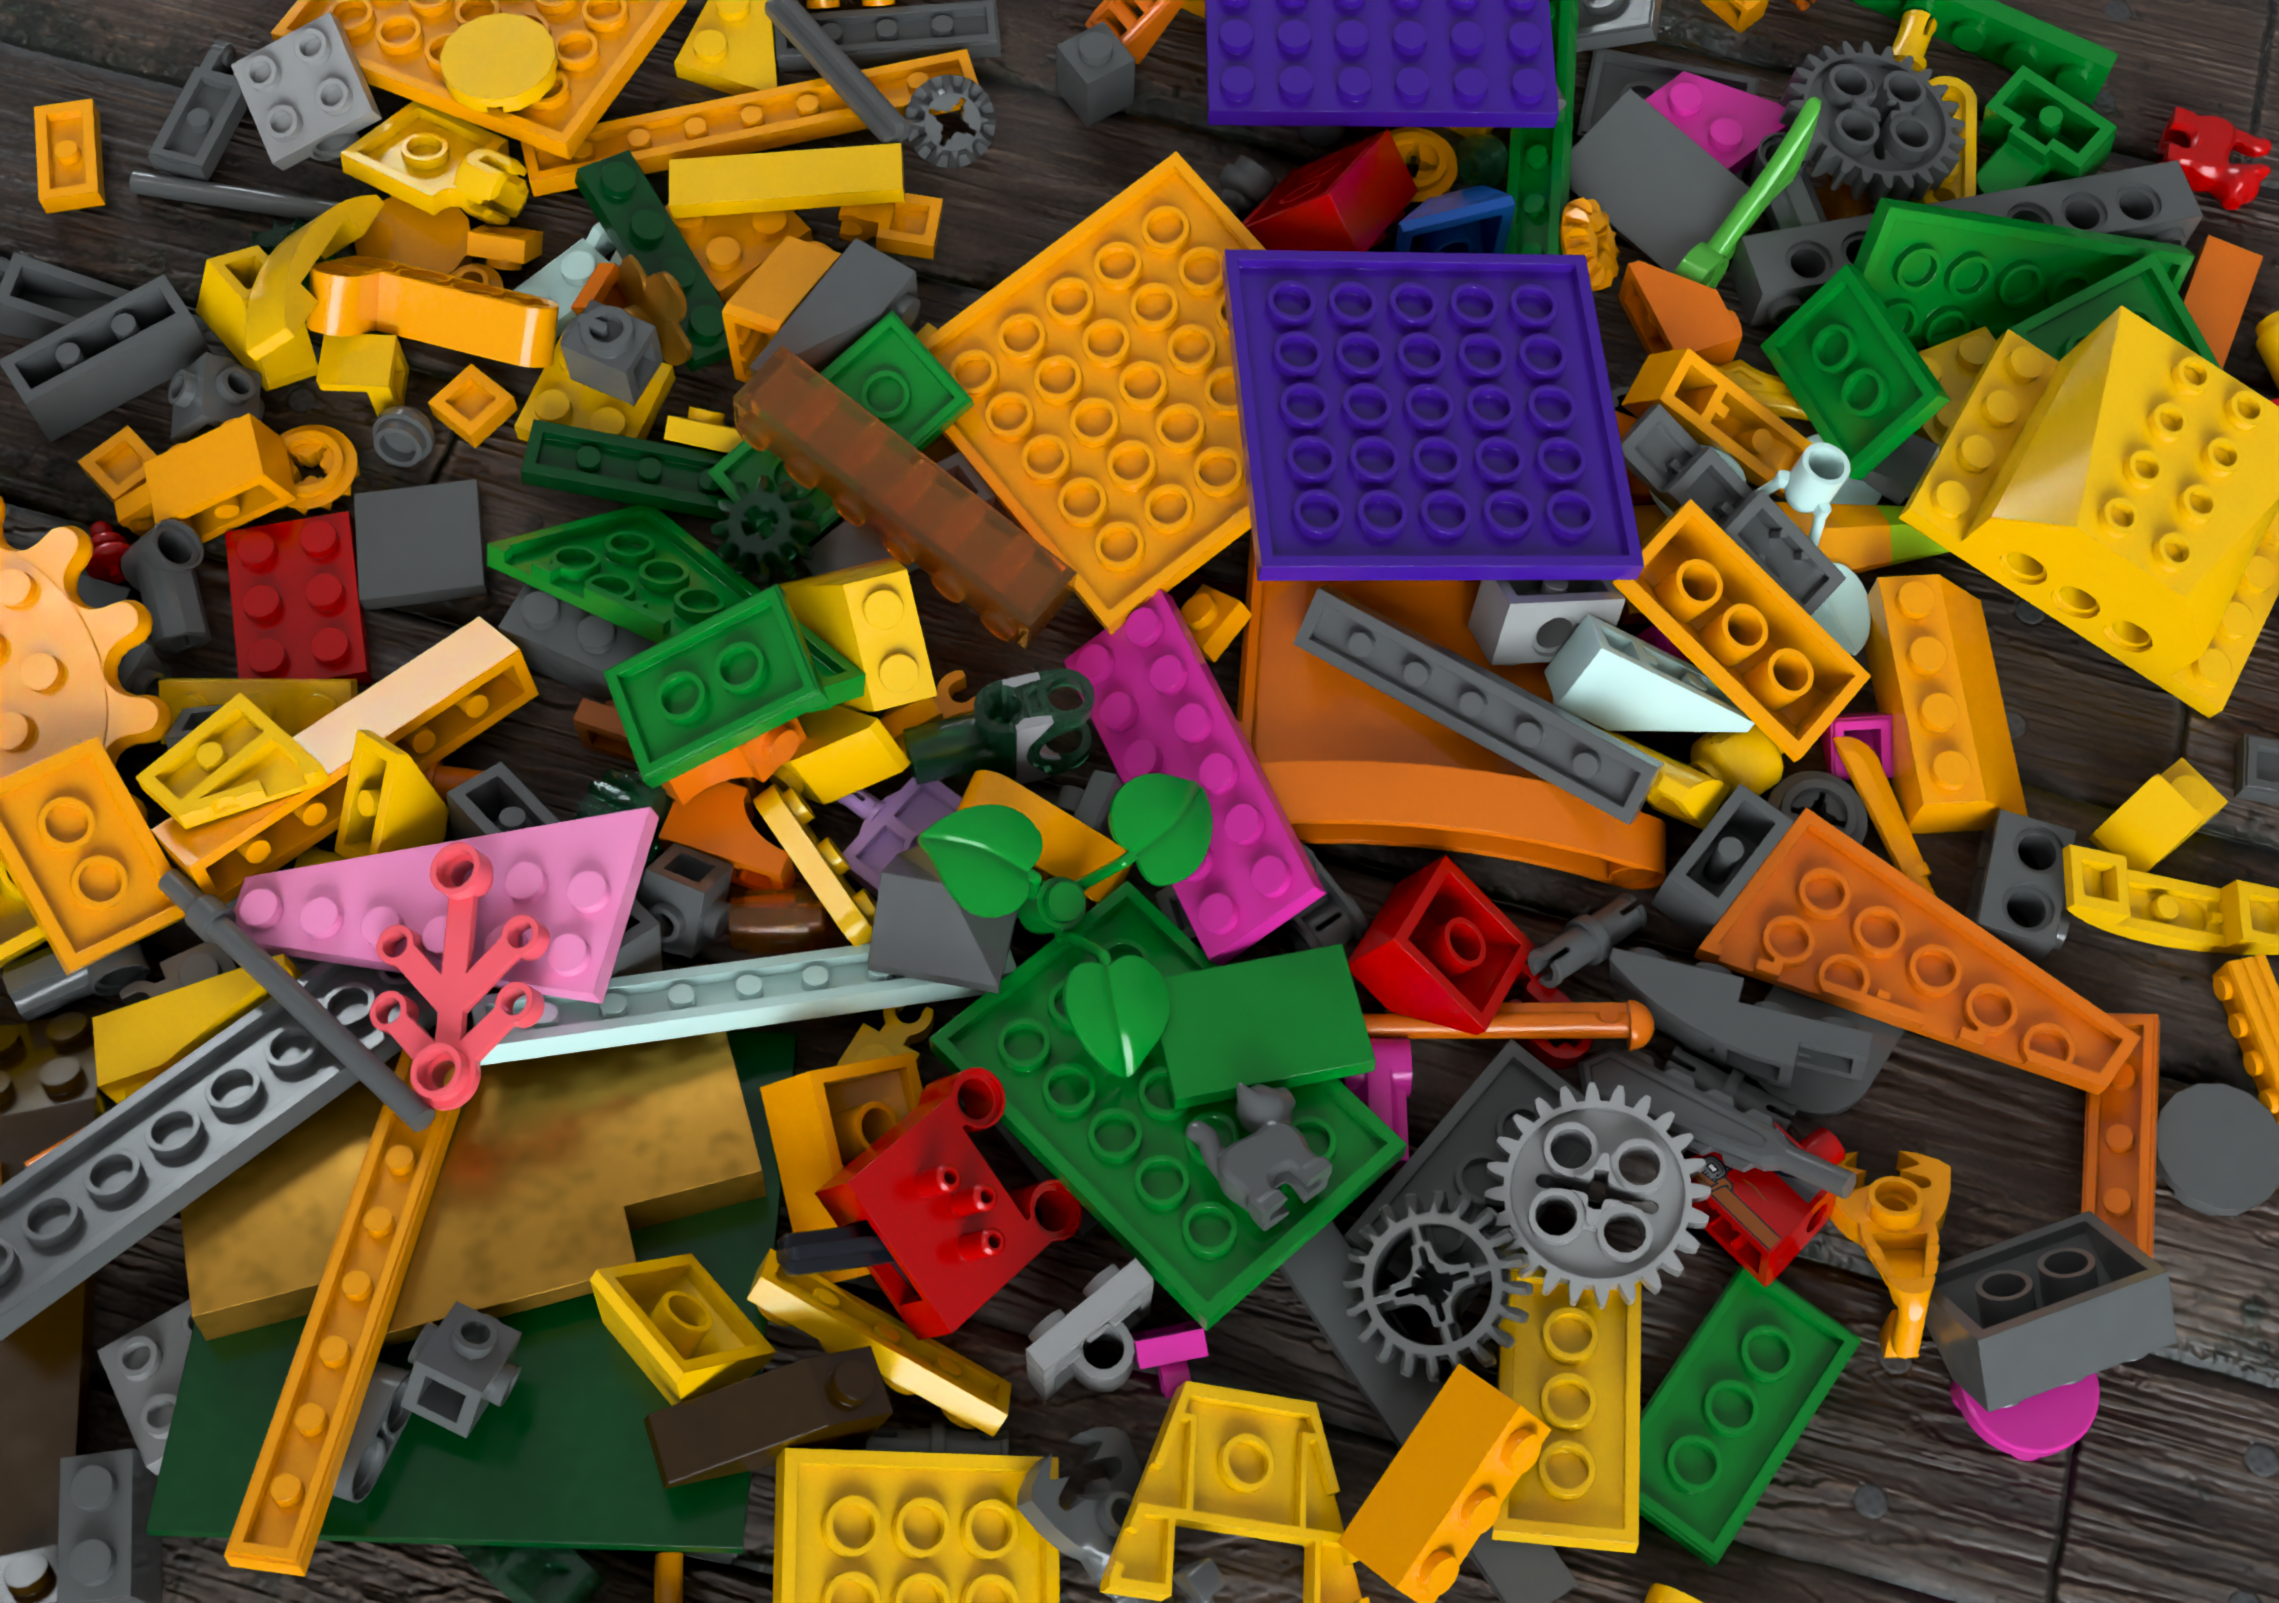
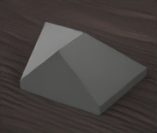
[868,845,1018,994]

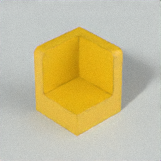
[316,334,409,417]

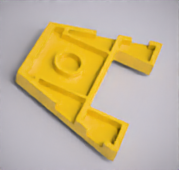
[1100,1381,1370,1603]

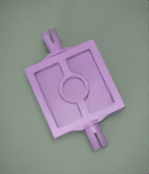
[837,768,1018,918]

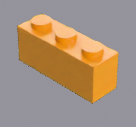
[1337,1363,1552,1603]

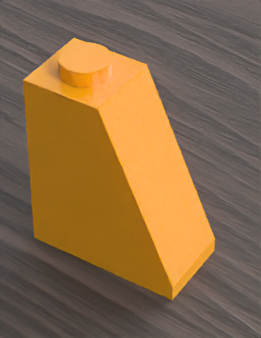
[722,235,842,385]

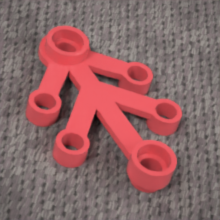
[369,842,550,1111]

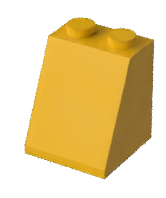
[778,557,938,712]

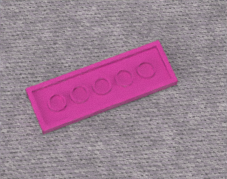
[1063,589,1327,966]

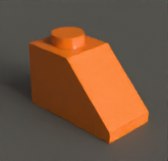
[1618,260,1742,366]

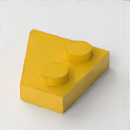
[674,0,778,95]
[135,692,330,829]

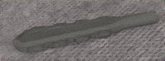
[1578,1046,1857,1199]

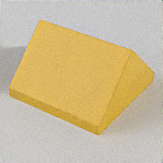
[590,1253,777,1406]

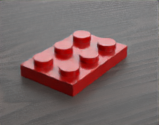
[225,511,373,685]

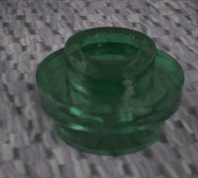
[1455,134,1509,188]

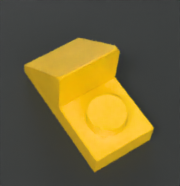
[2088,757,2229,873]

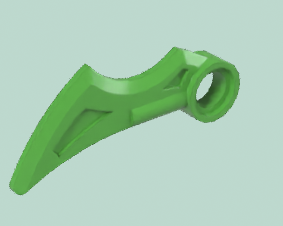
[1674,97,1822,289]

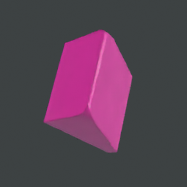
[1821,712,1893,780]

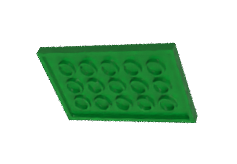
[929,880,1407,1331]

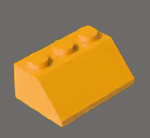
[760,1052,923,1283]

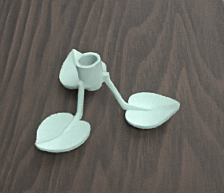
[1649,434,1882,656]

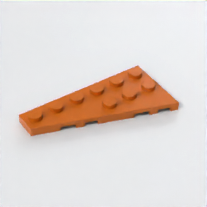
[1693,807,2141,1095]

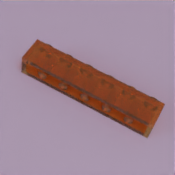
[733,345,1077,649]

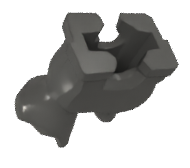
[1186,1082,1332,1231]

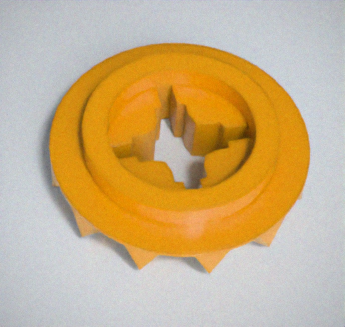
[1389,127,1458,209]
[1560,197,1620,291]
[279,425,361,516]

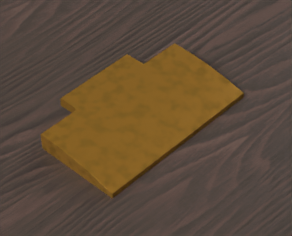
[180,962,767,1348]

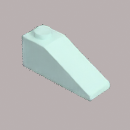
[1544,614,1755,732]

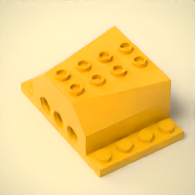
[1899,305,2279,718]

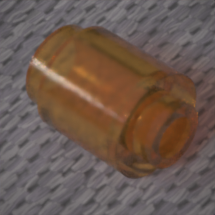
[729,887,827,955]

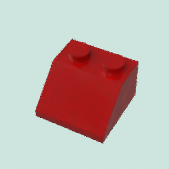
[1347,855,1535,1035]

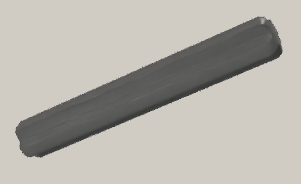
[765,0,911,145]

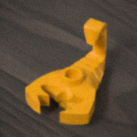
[1830,1151,1951,1359]

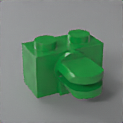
[1976,65,2117,195]

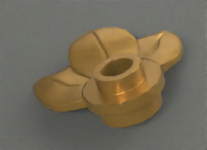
[619,254,693,366]

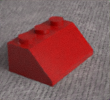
[1242,129,1418,252]

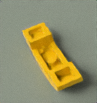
[245,194,385,361]
[2062,844,2279,955]

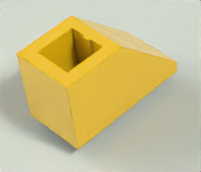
[196,245,318,392]

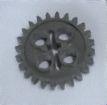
[1779,41,1966,205]

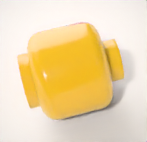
[1688,724,1784,806]

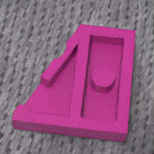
[1645,71,1790,175]

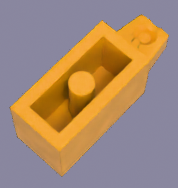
[114,413,298,544]

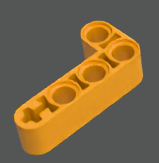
[306,256,559,368]

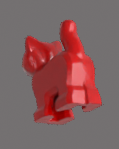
[2157,106,2272,211]

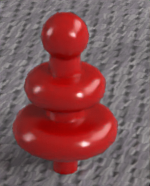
[86,521,130,585]

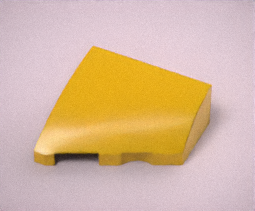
[1583,720,1731,830]

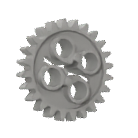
[1484,1082,1711,1309]

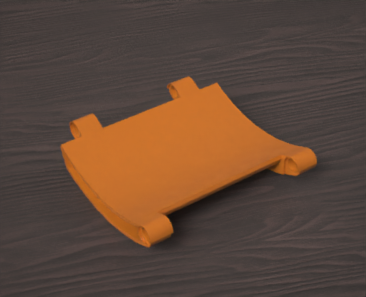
[1236,411,1666,890]

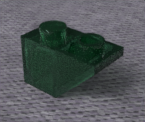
[452,1545,606,1603]

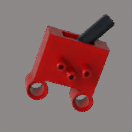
[776,1067,1083,1340]

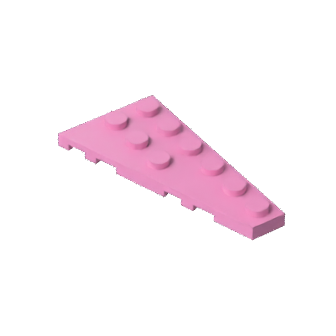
[233,806,659,1004]

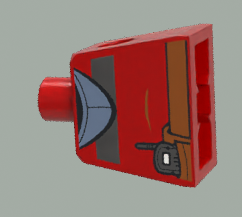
[1688,1122,1846,1287]

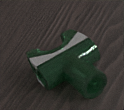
[903,669,1095,786]

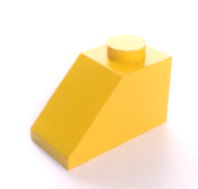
[768,705,911,805]
[334,729,449,859]

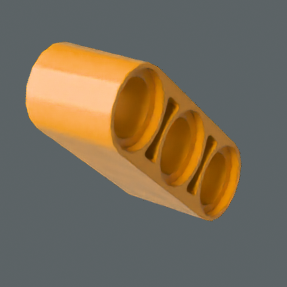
[956,770,1132,914]

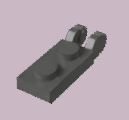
[148,39,257,182]

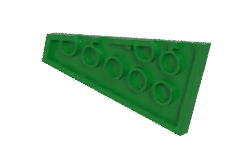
[1853,197,2195,348]
[487,505,866,713]

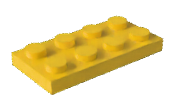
[1491,1269,1642,1553]

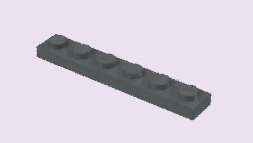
[1293,585,1664,825]

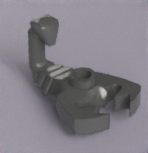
[1016,1427,1226,1603]

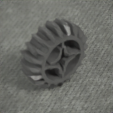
[1342,1190,1533,1382]

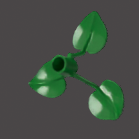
[917,773,1213,1078]

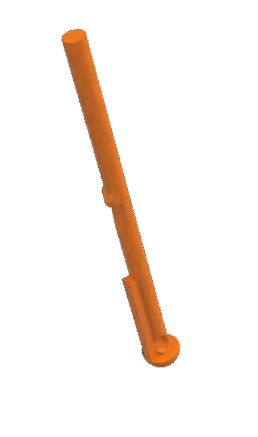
[1363,1000,1654,1051]

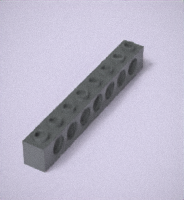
[1729,160,2203,327]

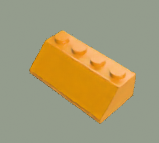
[1612,499,1871,763]
[1865,574,2028,834]

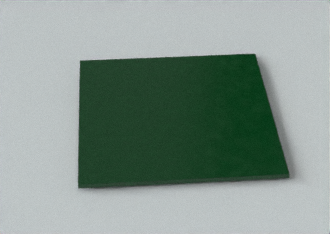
[146,1025,798,1554]

